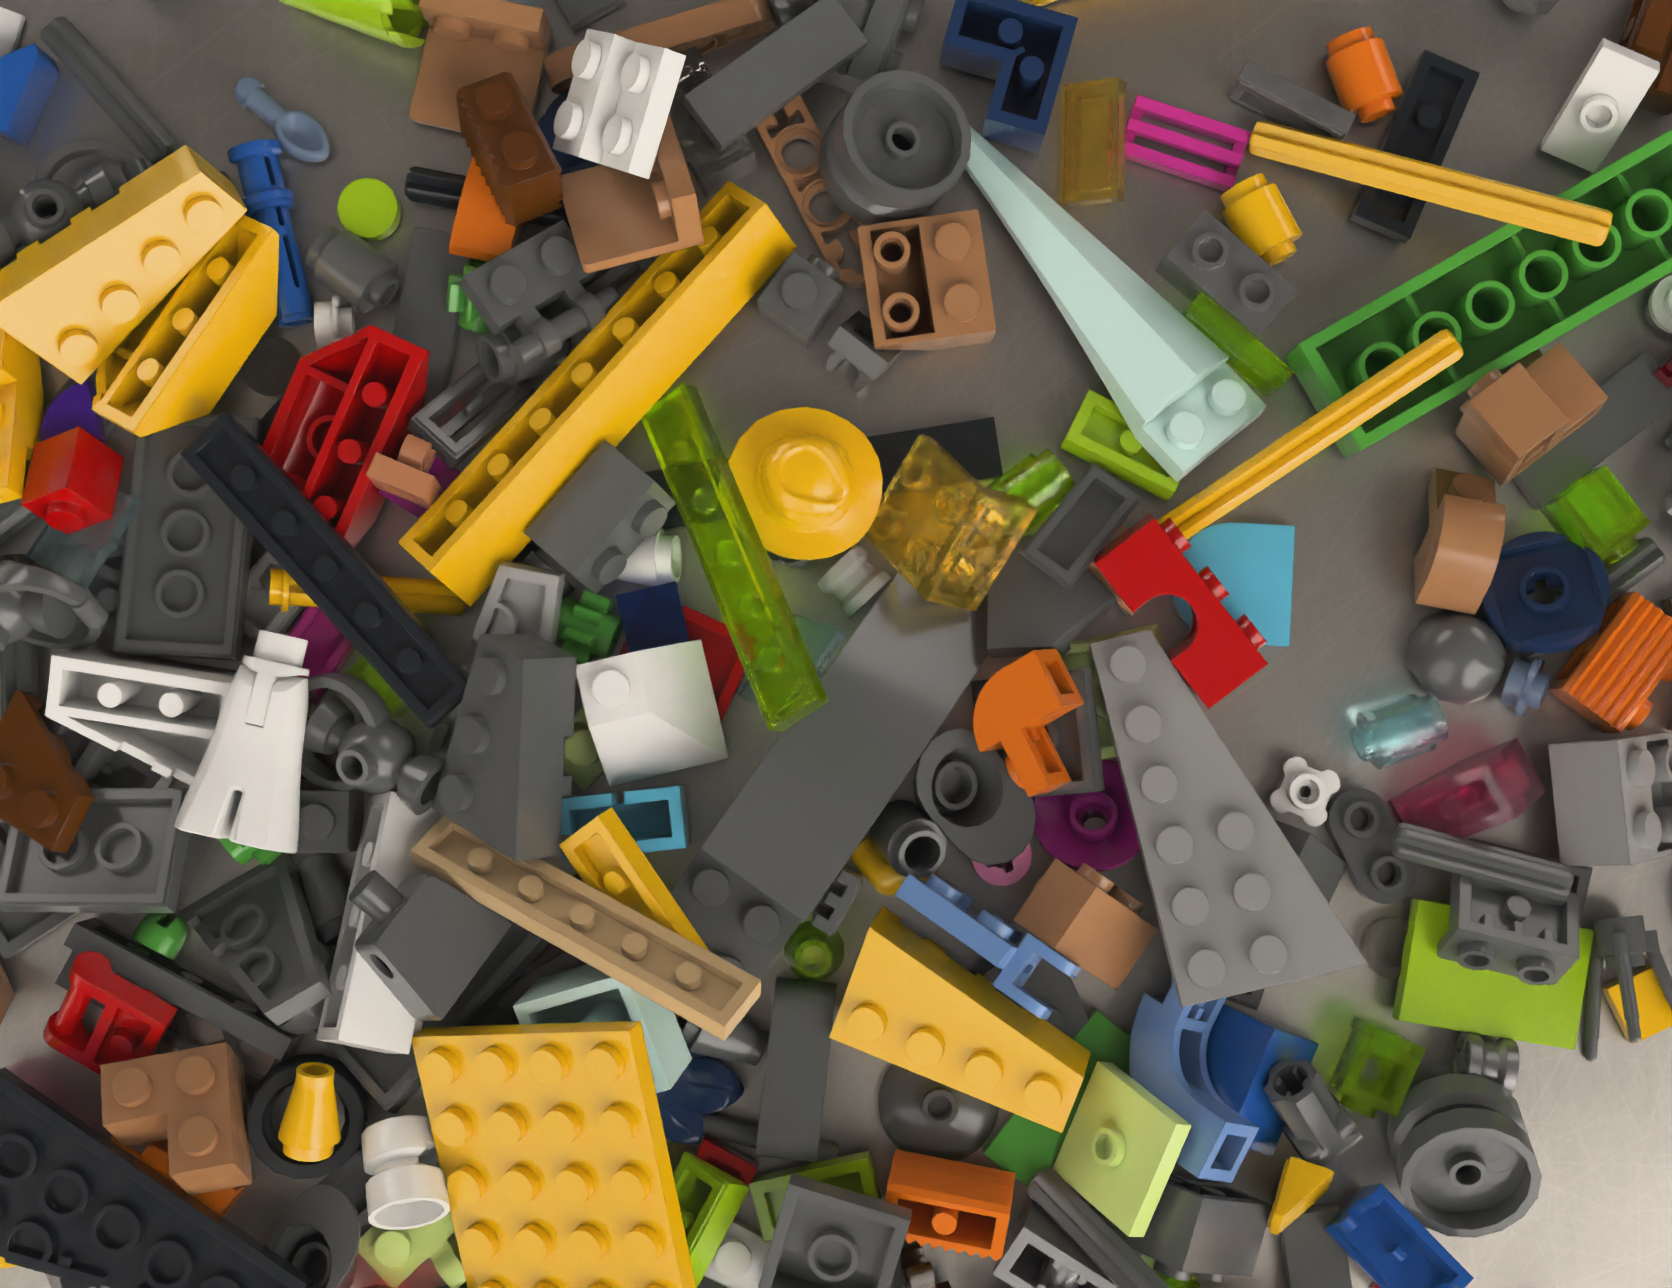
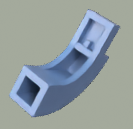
[1129,977,1259,1183]

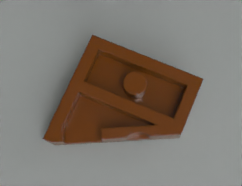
[0,689,95,853]

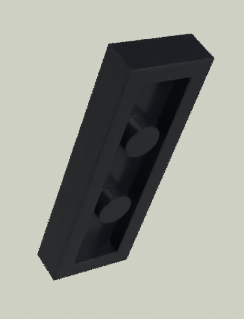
[1350,50,1480,243]

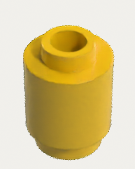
[1220,173,1303,267]

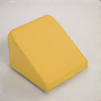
[1267,1156,1334,1235]

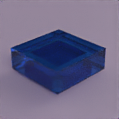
[616,581,691,653]

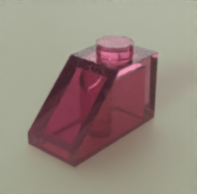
[1388,738,1546,838]

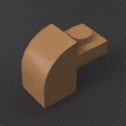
[1414,468,1506,615]

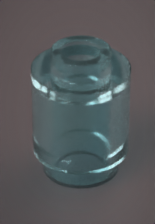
[1350,693,1448,770]

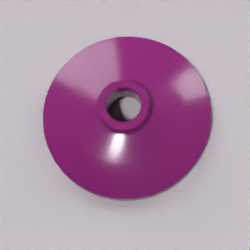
[1033,759,1141,872]

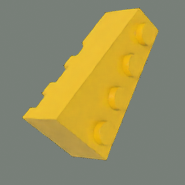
[0,144,247,385]
[829,906,1091,1133]

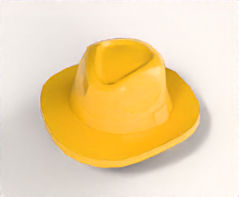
[725,407,883,561]

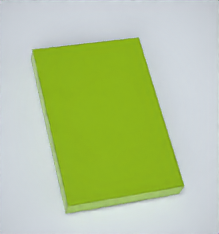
[1392,898,1594,1050]

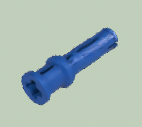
[227,139,314,328]

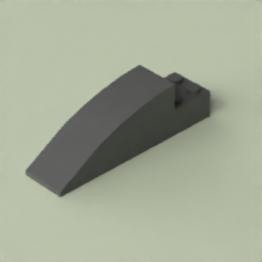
[670,546,989,979]

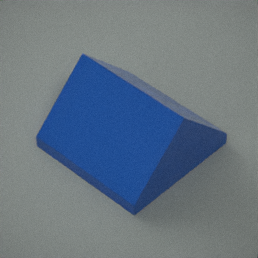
[1206,1003,1319,1156]

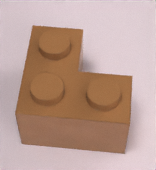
[1455,342,1609,487]
[100,1042,252,1196]

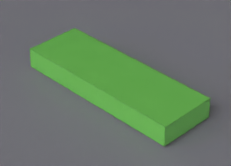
[982,1007,1131,1188]

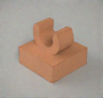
[366,434,443,509]

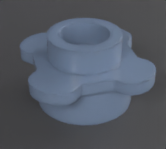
[1501,657,1551,717]

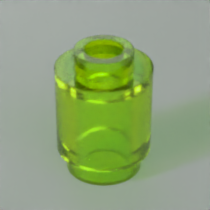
[983,448,1075,535]

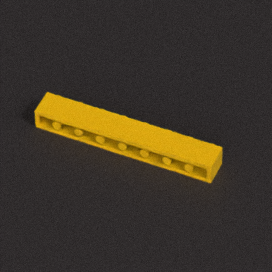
[398,181,797,607]

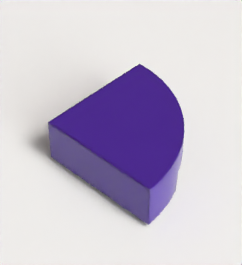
[40,380,107,443]

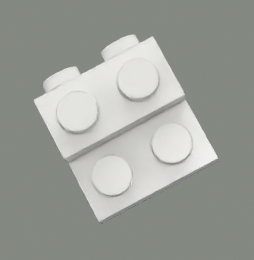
[552,28,686,179]

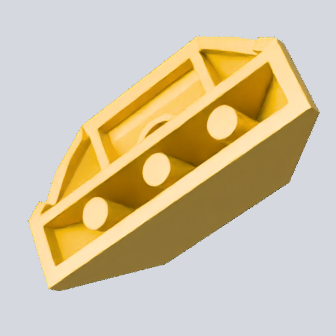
[91,215,279,438]

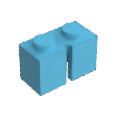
[561,784,691,861]

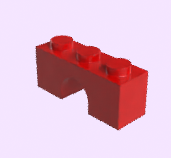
[1093,513,1268,709]

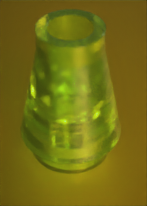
[784,920,844,981]

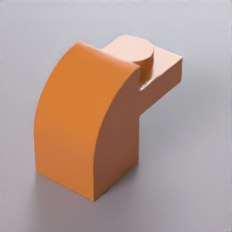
[973,649,1084,797]

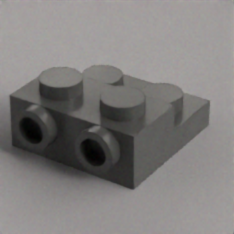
[758,1173,912,1288]

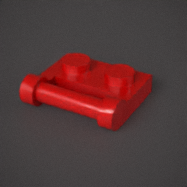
[43,951,178,1075]

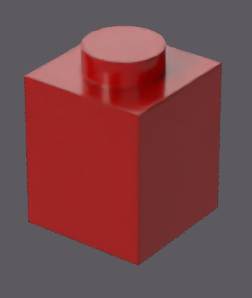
[21,426,124,535]

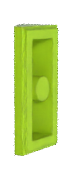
[673,1152,750,1288]

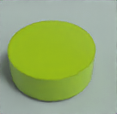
[337,178,401,242]

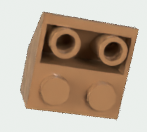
[857,209,997,351]

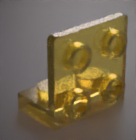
[864,434,1038,611]

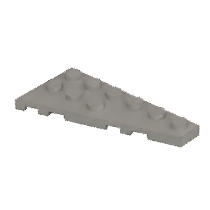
[1089,630,1368,1008]

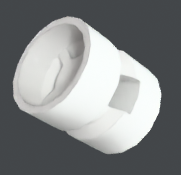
[361,1115,450,1230]

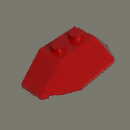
[262,325,430,548]

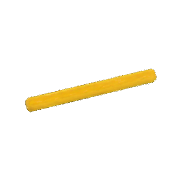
[1249,120,1613,247]
[1157,329,1464,539]

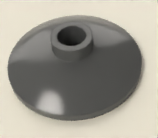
[878,1064,999,1161]

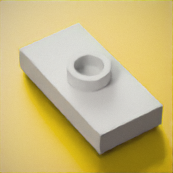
[1541,38,1660,173]

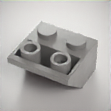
[1548,732,1672,866]

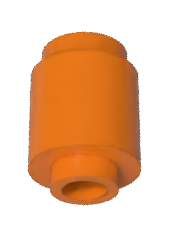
[1325,26,1403,123]

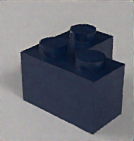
[940,0,1078,154]

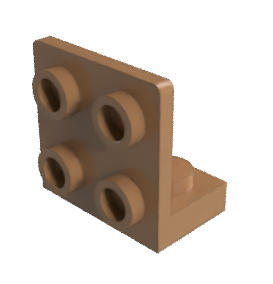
[409,0,553,132]
[561,115,704,273]

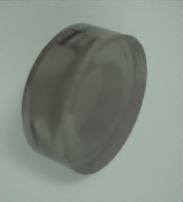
[242,336,303,399]
[1359,916,1409,979]

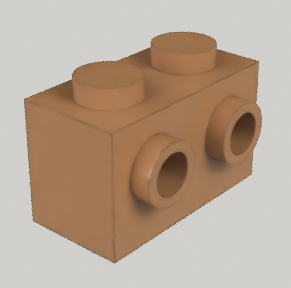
[1013,858,1158,990]

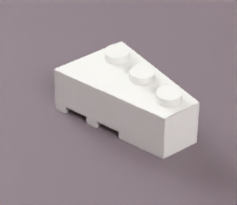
[45,647,237,785]

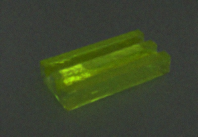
[1182,292,1294,396]

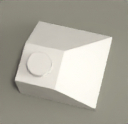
[576,639,729,787]

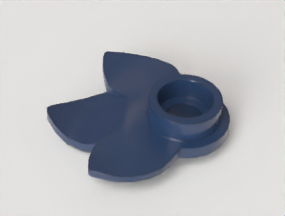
[656,1053,744,1144]

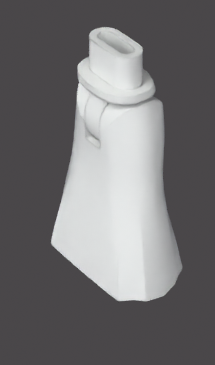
[174,630,310,853]

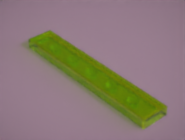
[641,383,829,733]

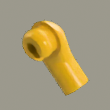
[849,836,938,896]

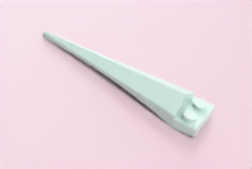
[965,124,1267,482]

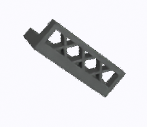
[55,917,305,1091]

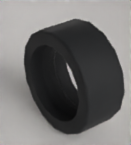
[247,1054,368,1179]

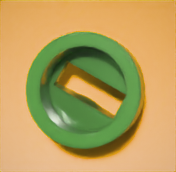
[131,913,187,960]

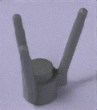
[1585,915,1672,1062]

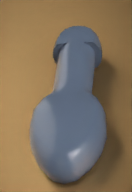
[233,77,330,162]

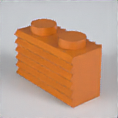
[1548,591,1672,734]
[884,1149,1016,1261]

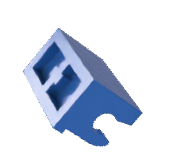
[1323,1184,1474,1288]

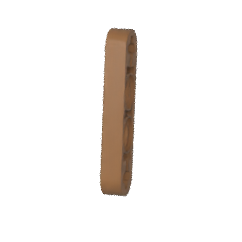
[543,0,776,94]
[754,95,865,289]

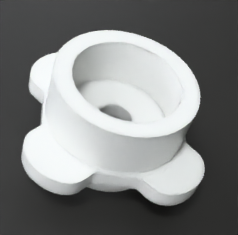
[1269,757,1340,827]

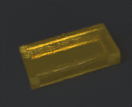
[1060,77,1127,207]

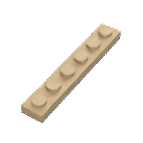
[410,816,761,1041]

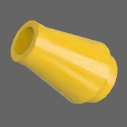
[278,1062,341,1162]

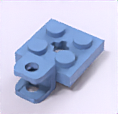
[895,873,1082,1020]

